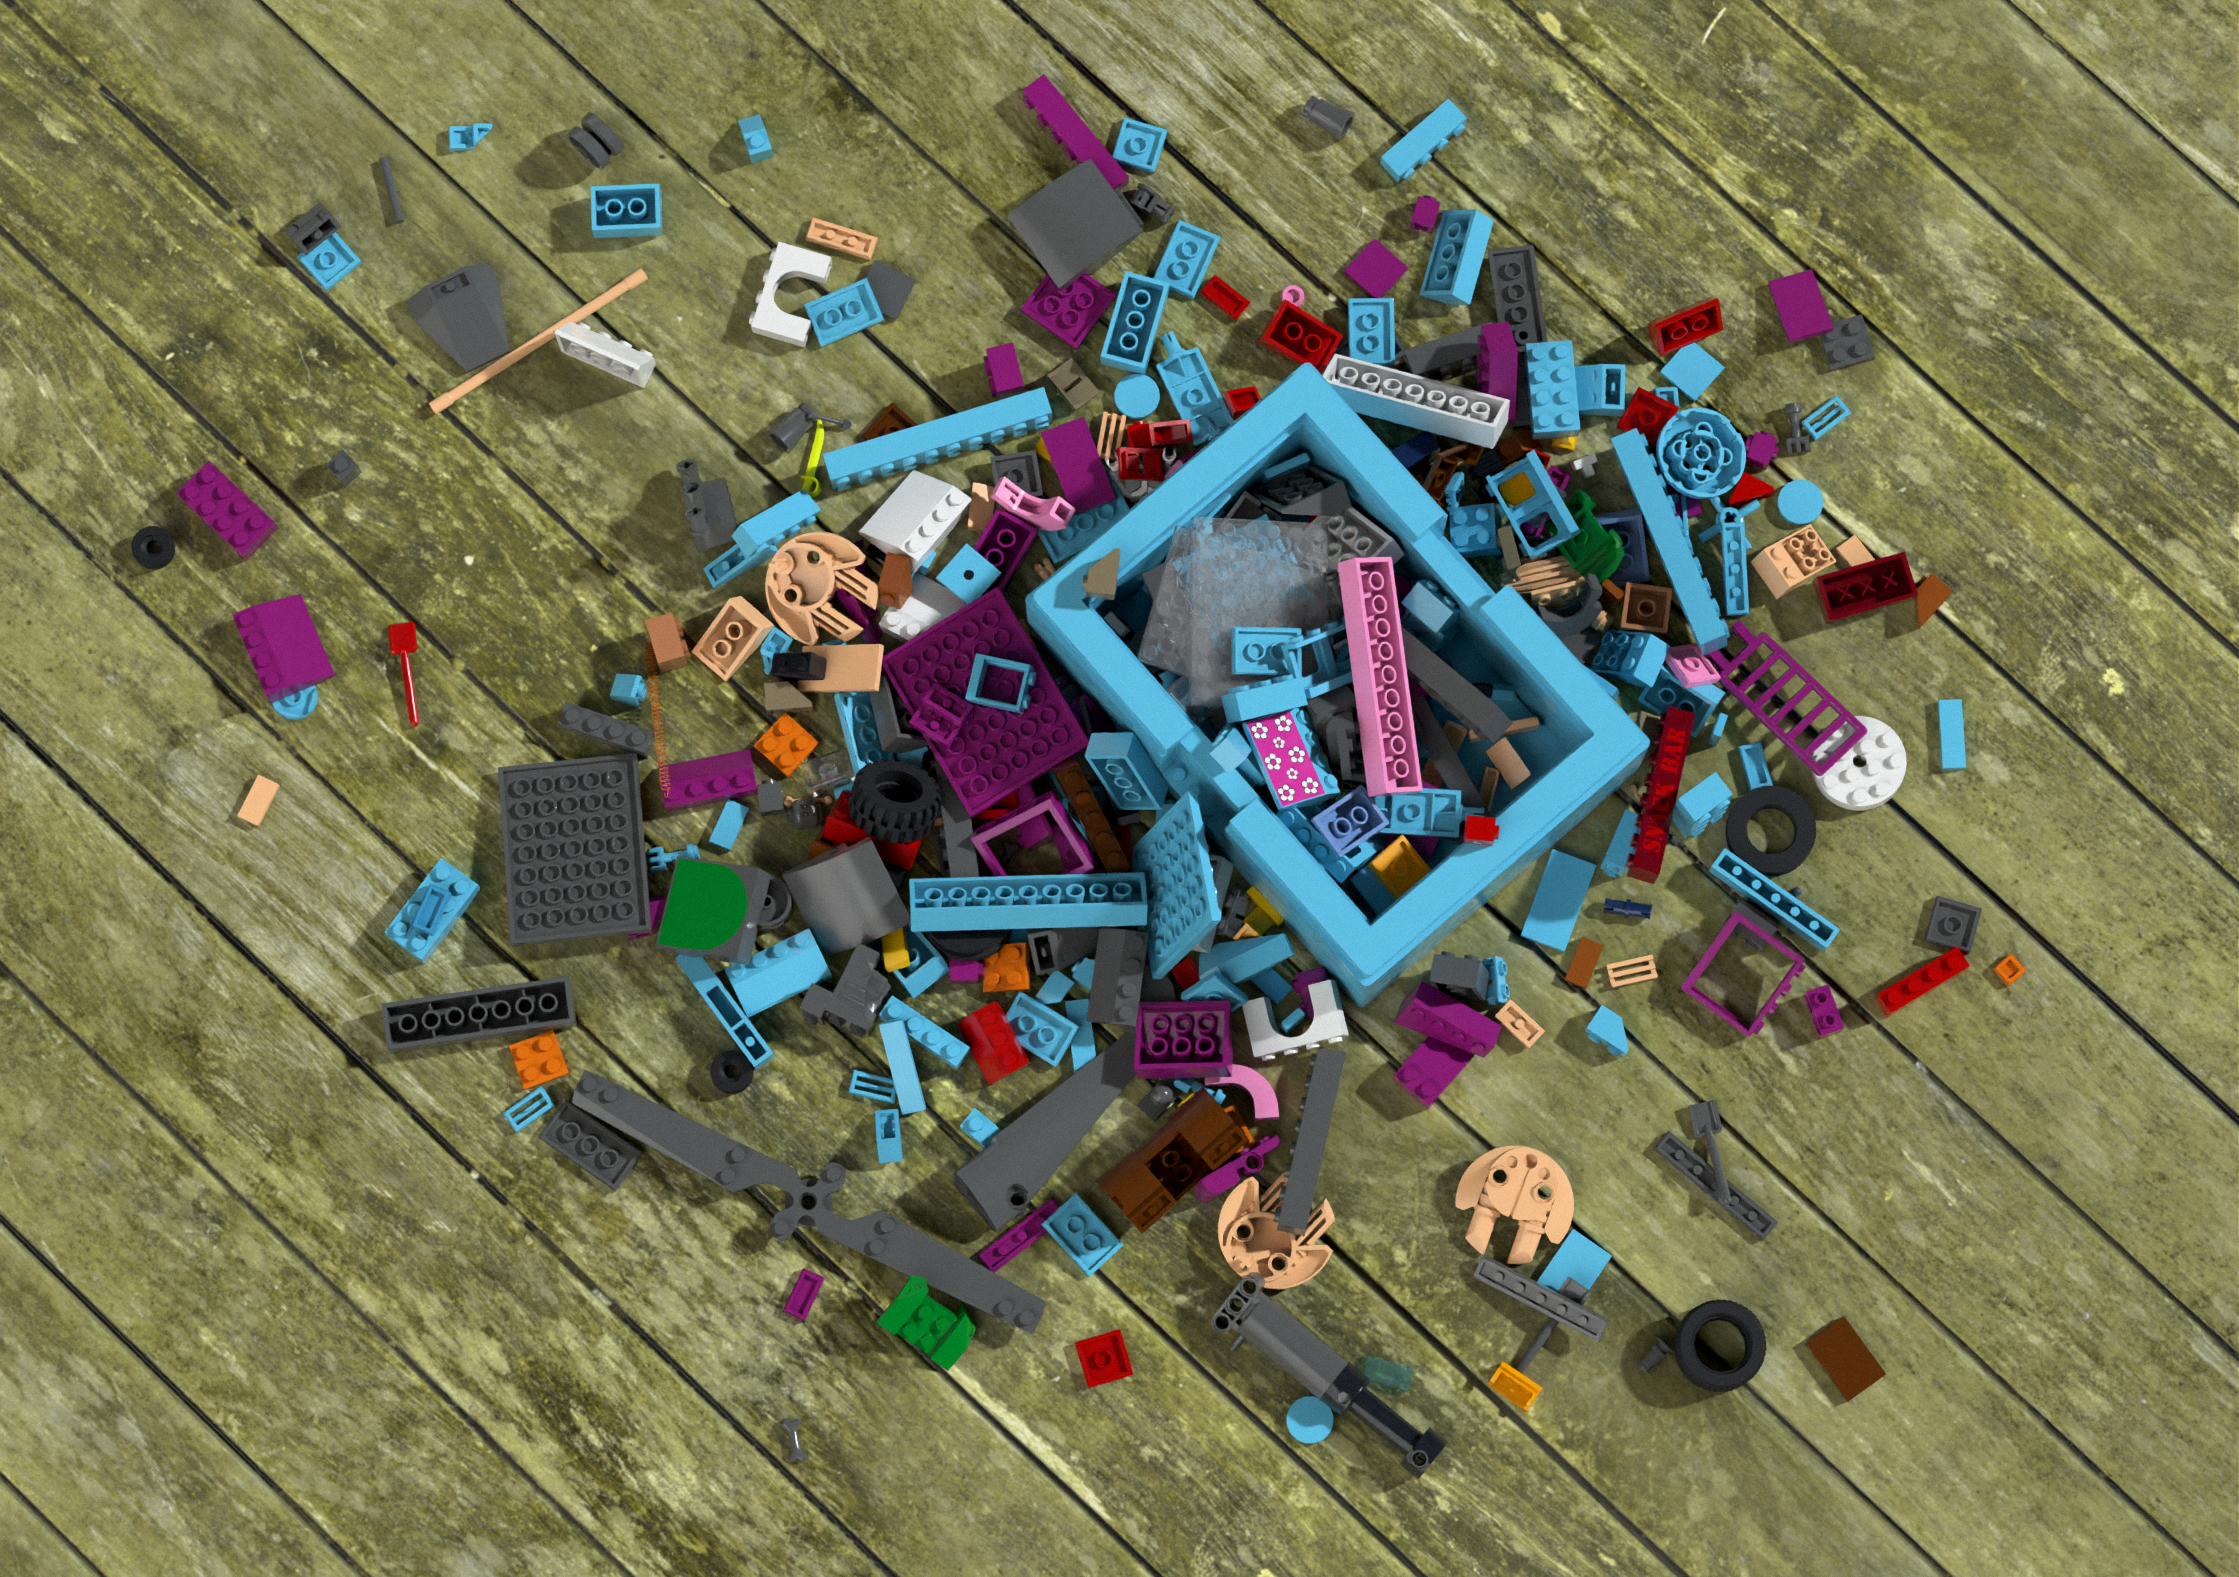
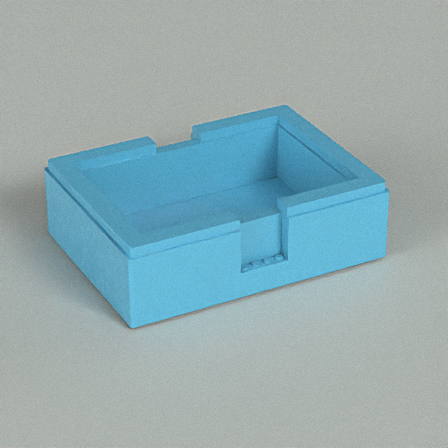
[1025,363,1650,1008]

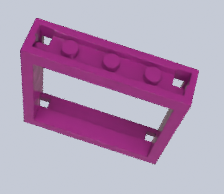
[971,790,1097,876]
[1680,910,1806,1037]

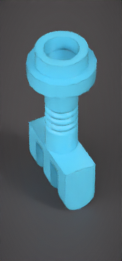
[647,844,700,873]
[1174,1078,1226,1105]

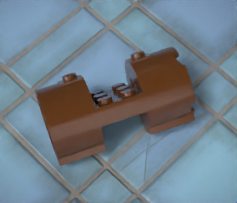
[1096,1087,1249,1234]

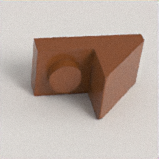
[1494,428,1542,467]

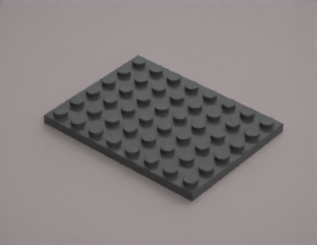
[498,753,652,947]

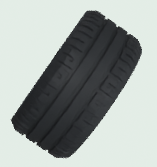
[1674,1299,1766,1392]

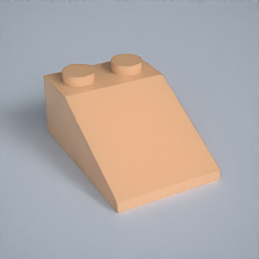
[692,596,775,681]

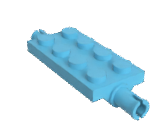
[1156,331,1234,448]
[1367,788,1484,838]

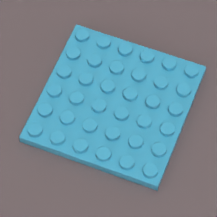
[1131,791,1221,979]

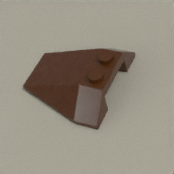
[1422,442,1484,528]

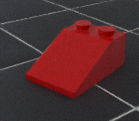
[1257,299,1343,374]

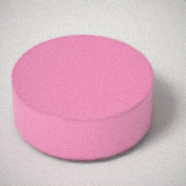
[1281,285,1304,307]

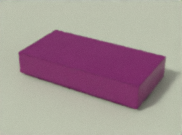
[783,1268,825,1321]

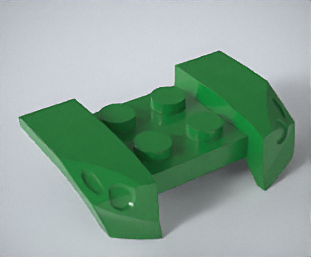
[1546,488,1625,585]
[876,1275,976,1371]

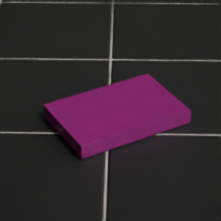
[1768,269,1834,344]

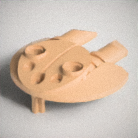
[765,532,879,646]
[1456,1145,1574,1264]
[1218,1172,1335,1290]

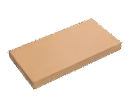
[797,644,884,693]

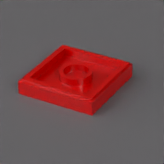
[1616,387,1680,448]
[1075,1329,1134,1389]

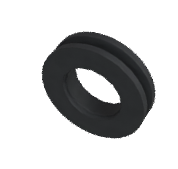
[1725,786,1816,876]
[925,875,1012,961]

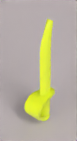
[800,419,824,497]

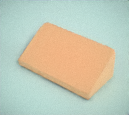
[968,482,995,532]
[1485,737,1532,790]

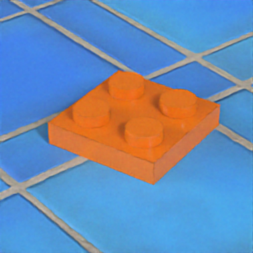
[754,712,819,778]
[983,942,1030,993]
[509,1030,569,1091]

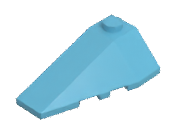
[1199,933,1295,987]

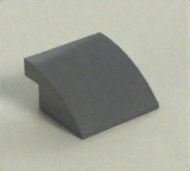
[1007,159,1143,289]
[782,837,911,956]

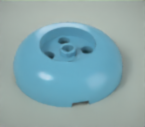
[1656,408,1746,499]

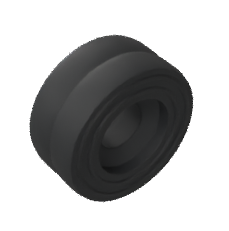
[131,526,175,570]
[710,1050,754,1094]

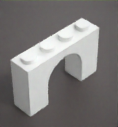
[749,242,832,348]
[1242,980,1349,1061]

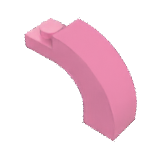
[990,476,1076,531]
[1204,1064,1279,1122]

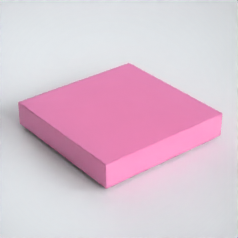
[1664,643,1721,688]

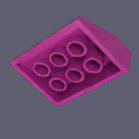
[232,594,335,703]
[1134,1000,1233,1079]

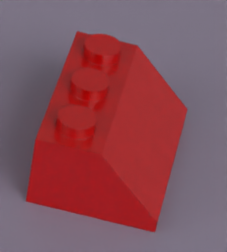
[1647,297,1723,356]
[957,1002,1031,1086]

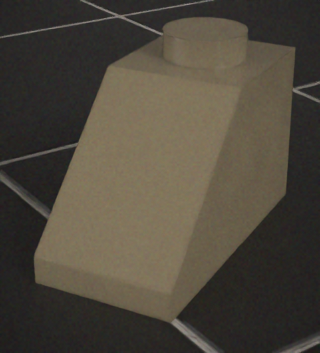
[1082,548,1120,600]
[764,678,813,715]

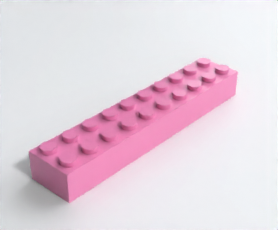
[1338,557,1423,797]

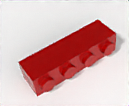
[1875,946,1970,1018]

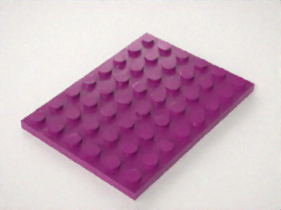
[882,587,1089,818]

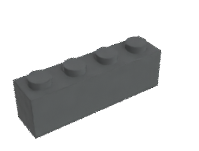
[558,702,655,758]

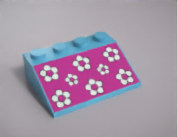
[1241,707,1340,810]

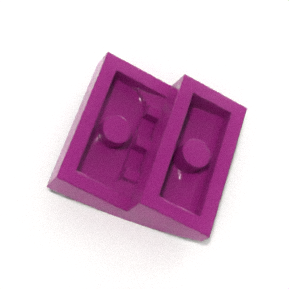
[909,683,974,749]

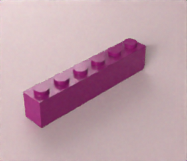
[1022,74,1129,190]

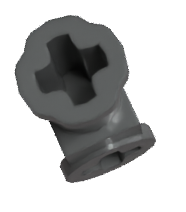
[1128,183,1176,224]

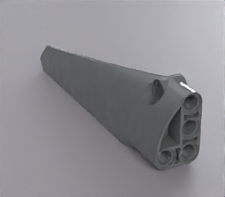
[953,1032,1136,1232]

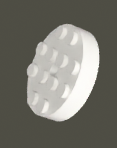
[1812,716,1907,811]

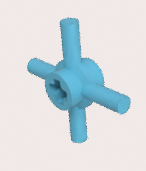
[1698,490,1761,551]

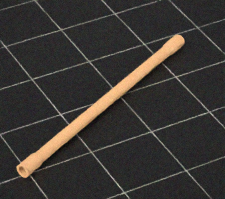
[429,268,648,414]

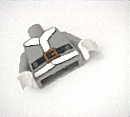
[1105,447,1176,503]

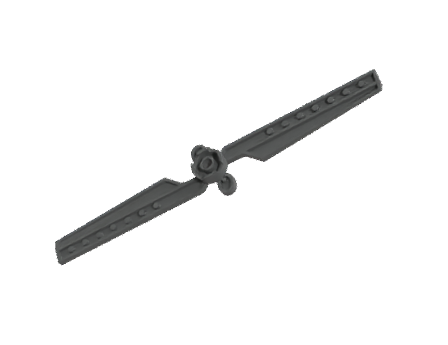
[572,1070,1046,1335]

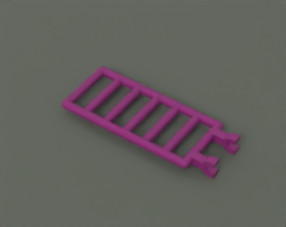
[1705,620,1868,776]

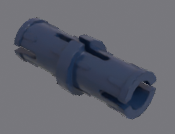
[1603,898,1652,919]

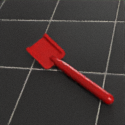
[387,622,419,727]

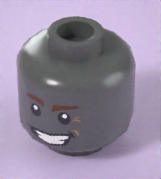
[787,798,822,830]

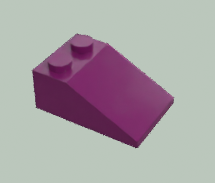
[1392,1036,1474,1110]

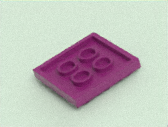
[1021,274,1117,350]

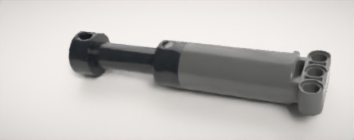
[1211,1272,1448,1479]

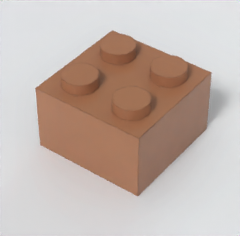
[1619,582,1673,639]
[645,612,691,673]

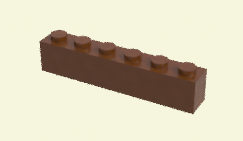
[1052,757,1133,873]

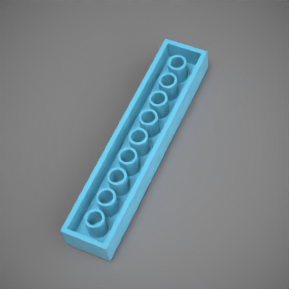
[823,387,1052,491]
[1611,428,1730,656]
[909,872,1147,932]

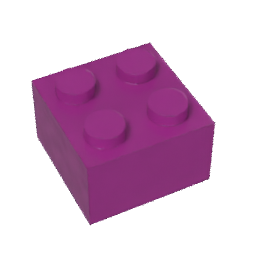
[983,342,1024,401]

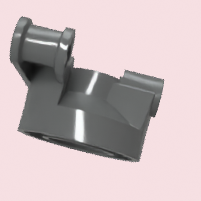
[676,459,738,551]

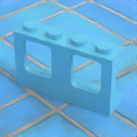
[1485,450,1581,560]
[1281,616,1353,699]
[1276,802,1377,883]

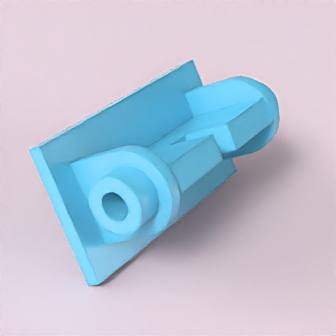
[1483,956,1510,1006]

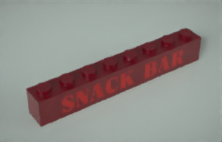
[1625,706,1695,884]

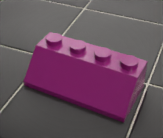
[659,749,758,812]
[1016,783,1054,853]

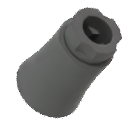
[1302,96,1355,141]
[767,402,817,454]

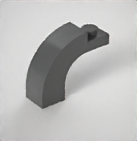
[1535,574,1602,639]

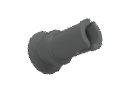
[1638,1336,1674,1374]

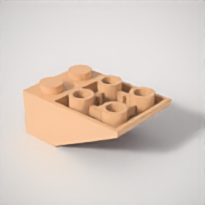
[1751,524,1837,599]

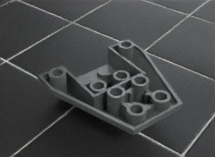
[407,263,509,373]

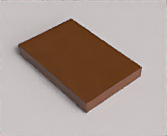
[1805,1316,1886,1402]

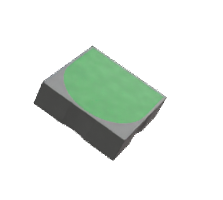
[655,856,771,965]

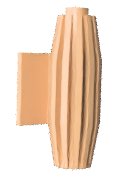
[1499,555,1585,612]

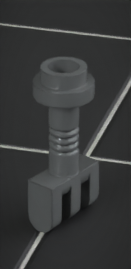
[1783,403,1810,455]
[1323,569,1344,622]

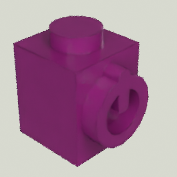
[1745,431,1779,470]

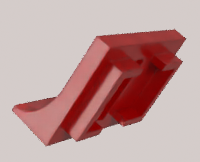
[1115,447,1163,482]

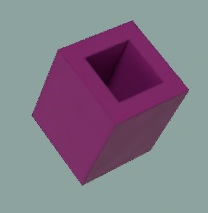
[1410,195,1440,234]

